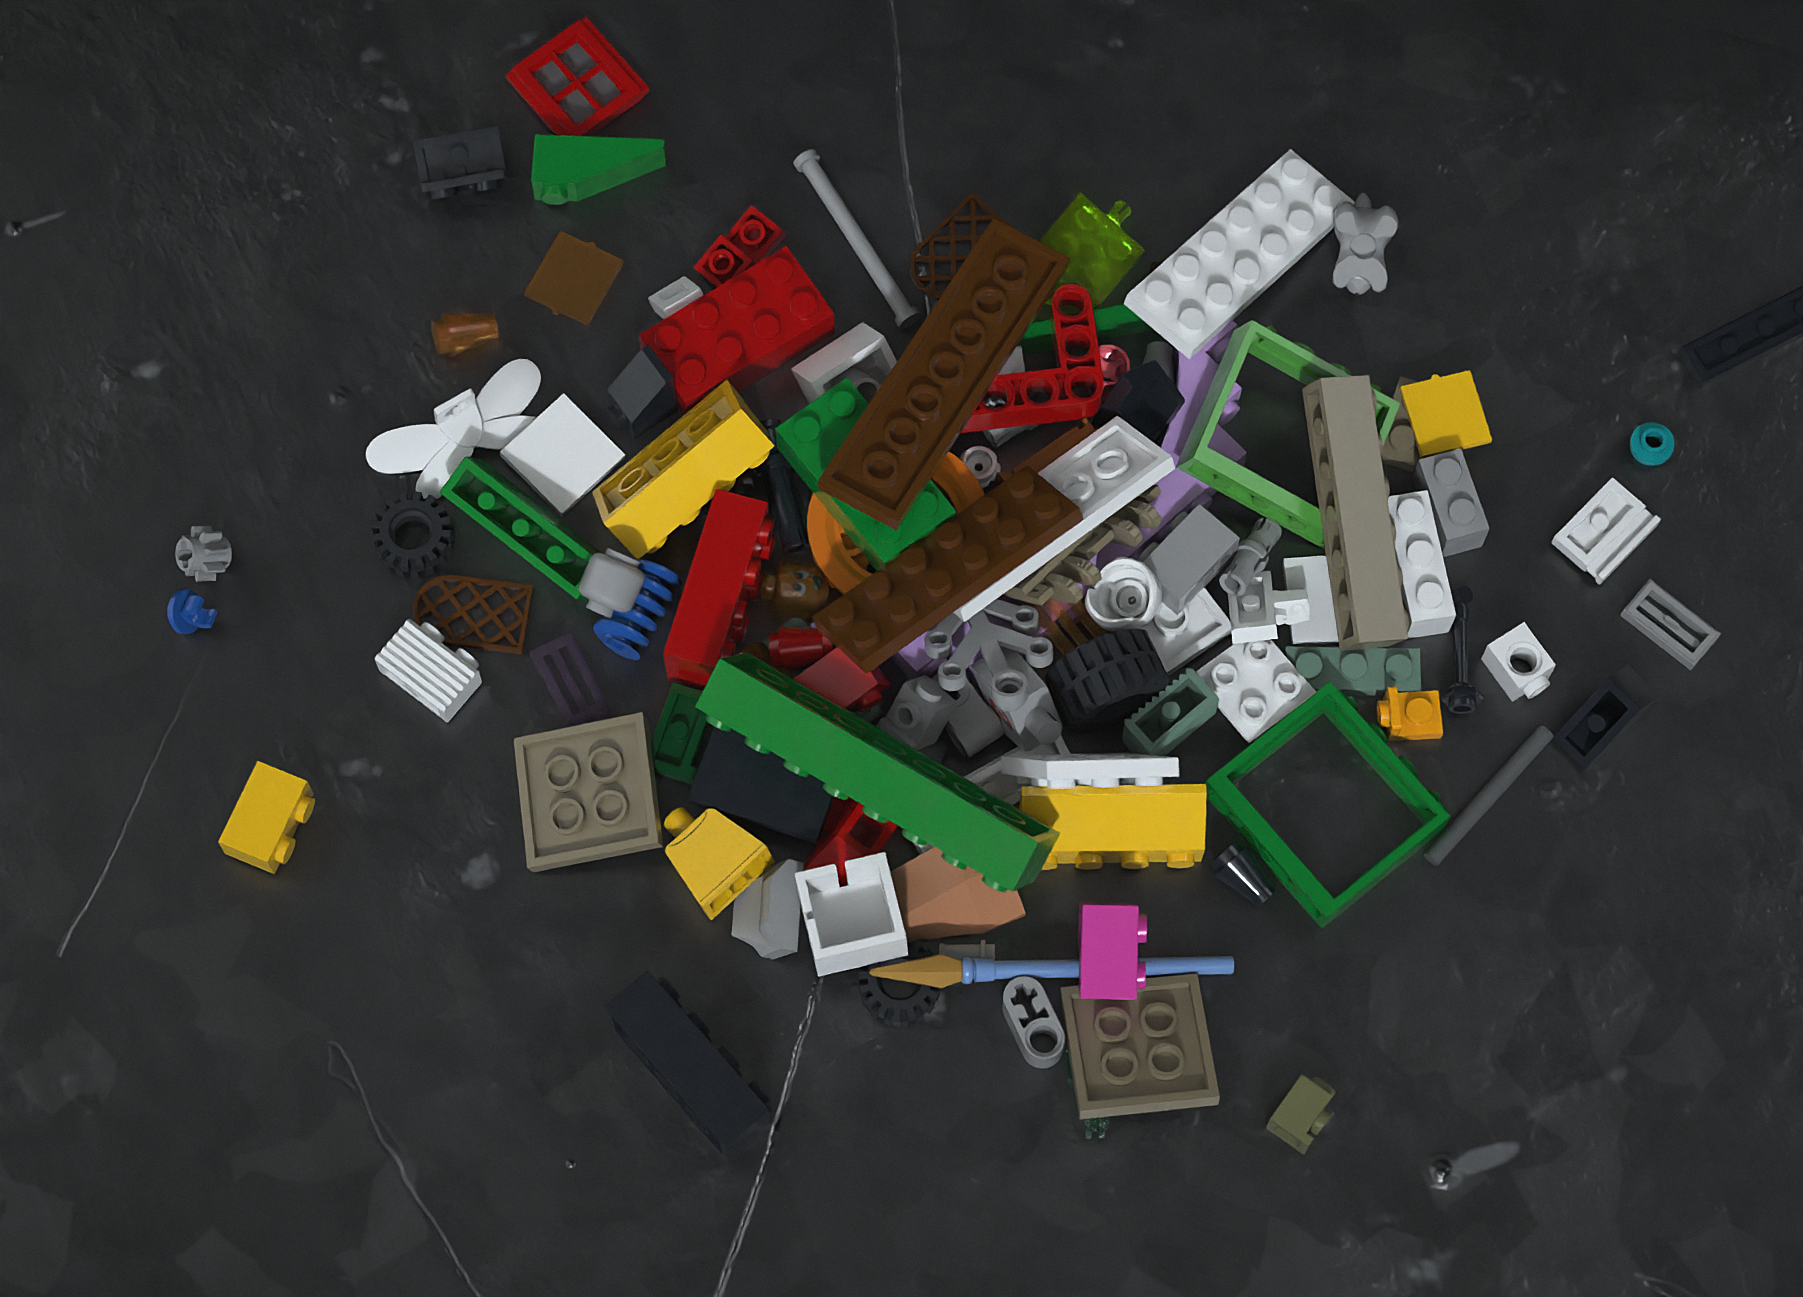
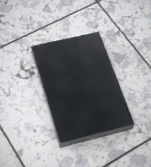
[688,727,835,844]

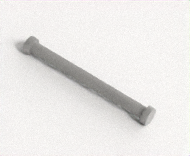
[793,149,921,329]

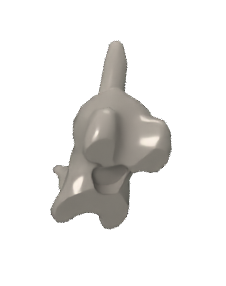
[1333,193,1398,295]

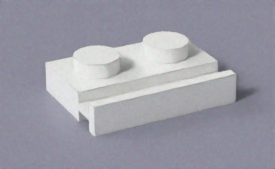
[1551,477,1661,585]

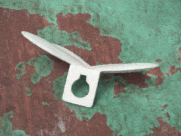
[366,359,541,499]

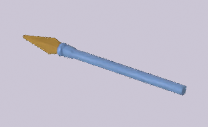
[870,954,1234,988]

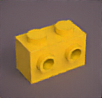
[218,761,315,874]

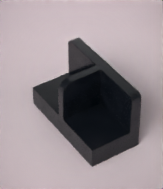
[1091,359,1185,444]

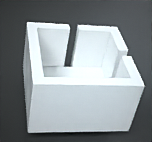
[794,852,908,977]

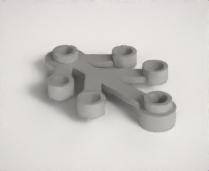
[925,599,1053,712]

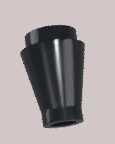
[1210,839,1277,908]

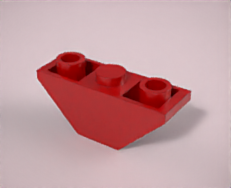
[803,798,898,887]

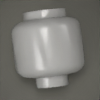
[578,548,645,618]

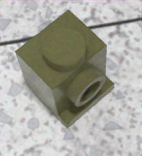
[1266,1075,1336,1155]

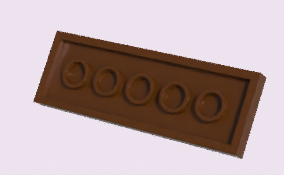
[812,465,1083,674]

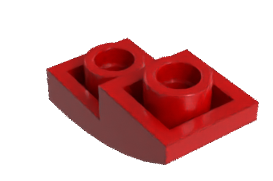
[693,205,787,287]

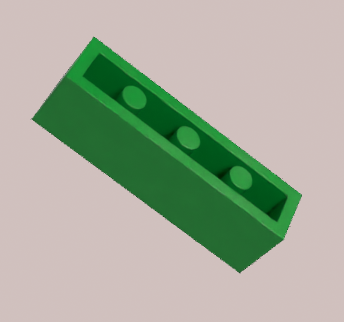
[440,456,601,600]

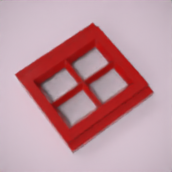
[506,17,650,136]

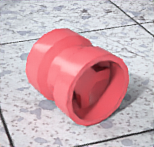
[1086,345,1130,401]

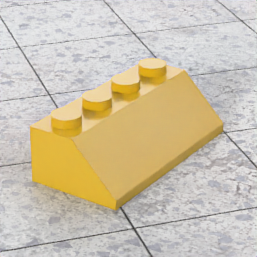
[592,380,774,559]
[1019,784,1207,870]

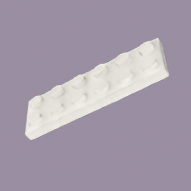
[1124,149,1355,359]
[953,416,1175,622]

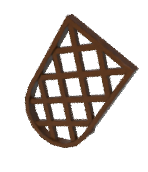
[910,192,1016,300]
[413,575,534,655]

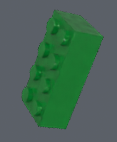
[775,378,956,571]

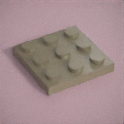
[513,712,663,872]
[1060,973,1220,1119]

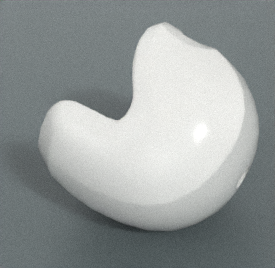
[1085,557,1163,632]

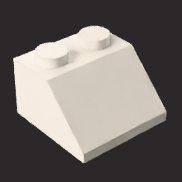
[791,322,897,404]

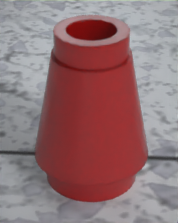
[769,626,836,671]

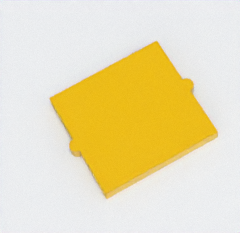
[1400,370,1492,459]

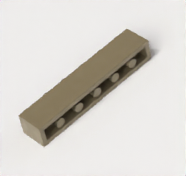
[1302,375,1409,651]

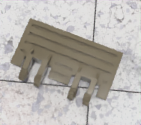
[1002,485,1162,606]

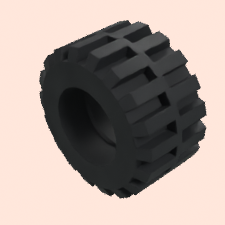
[1045,629,1170,731]

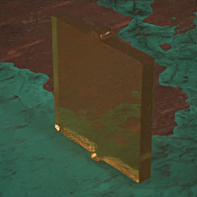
[524,231,624,326]

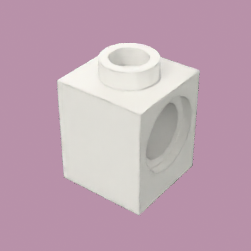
[1481,622,1556,702]

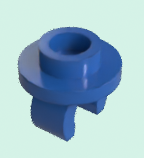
[167,589,218,634]

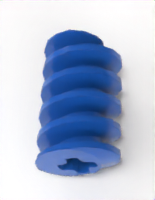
[593,559,683,660]

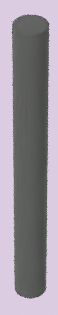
[1424,725,1554,866]

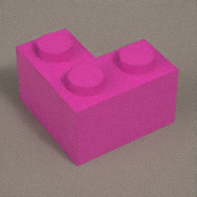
[1078,902,1147,1000]

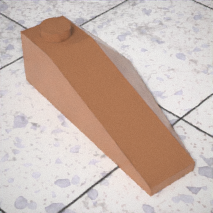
[890,847,1026,942]

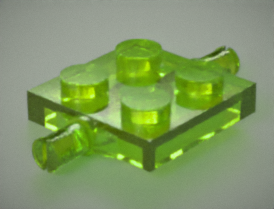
[1038,193,1145,309]

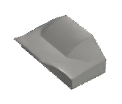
[731,859,804,959]

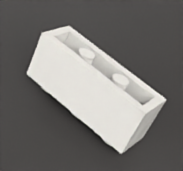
[1388,490,1456,639]

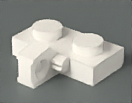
[1228,571,1310,644]

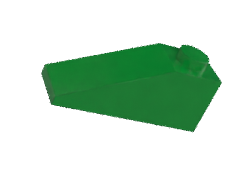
[531,134,667,205]

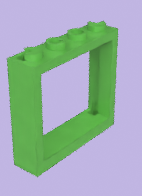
[1176,320,1400,549]

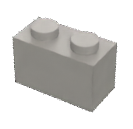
[1412,448,1490,557]
[1138,504,1240,615]

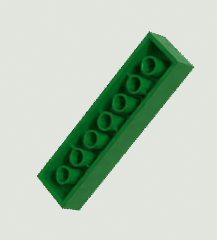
[695,653,1060,893]

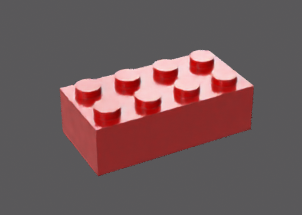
[639,246,835,415]
[663,489,776,690]

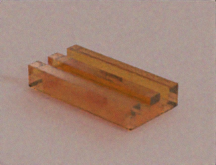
[1020,598,1107,655]

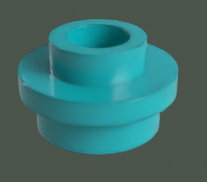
[1629,422,1675,466]

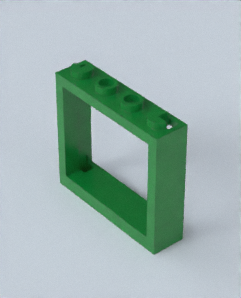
[1205,682,1450,928]

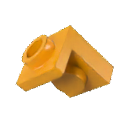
[1377,686,1443,742]

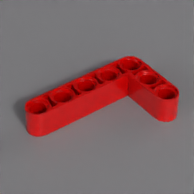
[961,284,1104,433]

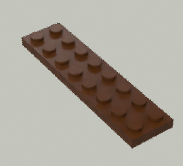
[817,218,1070,531]

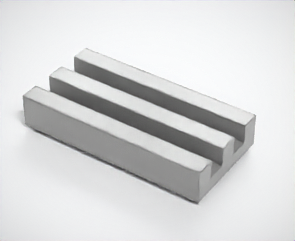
[1620,579,1721,670]

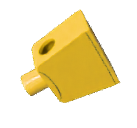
[663,807,775,920]

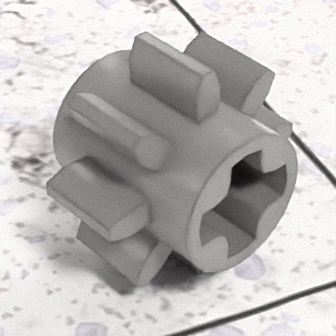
[175,526,232,582]

